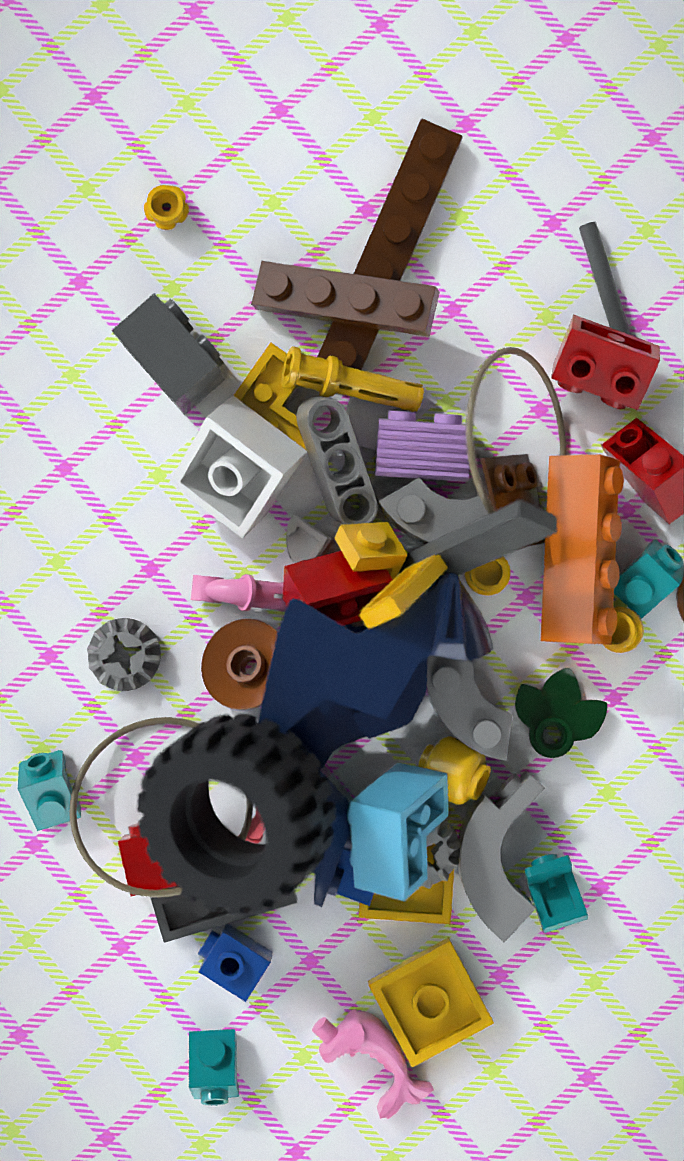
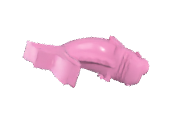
[312,1009,434,1119]

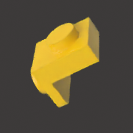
[334,522,408,580]

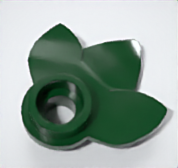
[515,668,608,758]

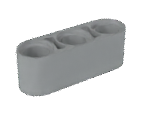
[296,396,378,524]

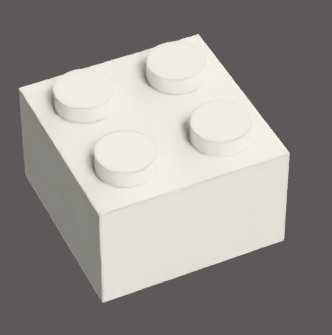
[169,395,307,539]

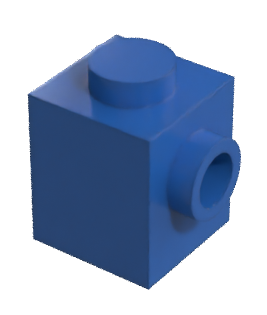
[197,924,273,1002]

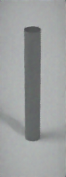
[579,222,631,335]

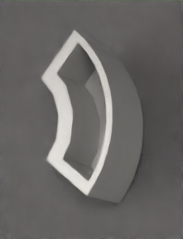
[378,477,489,545]
[427,656,513,761]

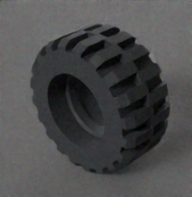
[137,713,336,915]

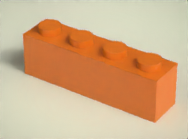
[540,454,624,645]

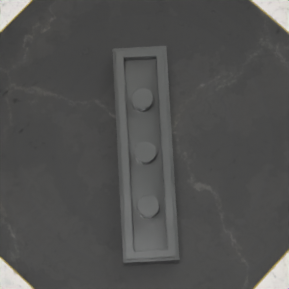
[399,500,558,586]

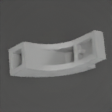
[458,771,545,943]

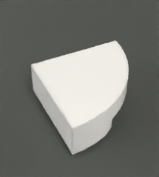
[286,513,332,563]

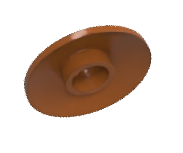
[201,618,278,710]

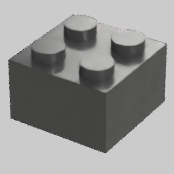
[111,293,225,416]

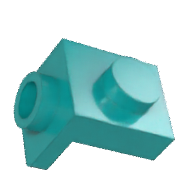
[614,539,684,619]
[17,750,81,831]
[525,854,588,933]
[189,1029,239,1106]

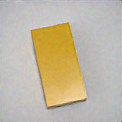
[359,554,448,628]

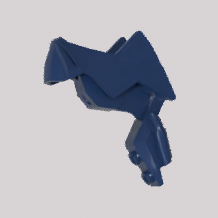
[258,571,494,907]

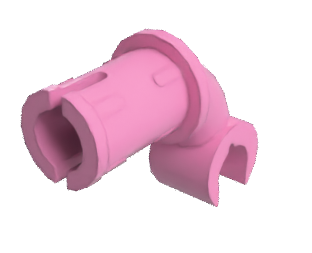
[190,574,287,612]

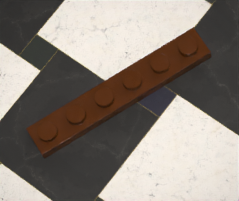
[317,118,463,370]

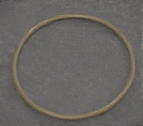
[466,347,566,514]
[70,717,253,897]

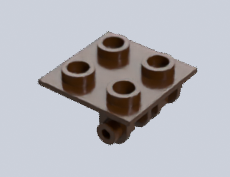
[480,454,545,550]

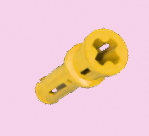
[281,346,424,412]

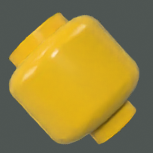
[418,736,491,805]

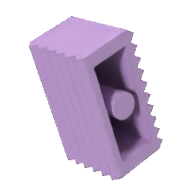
[374,410,470,482]

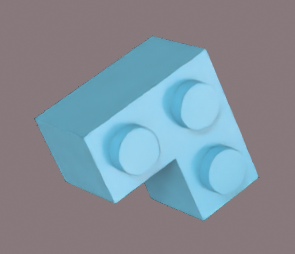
[348,763,449,901]

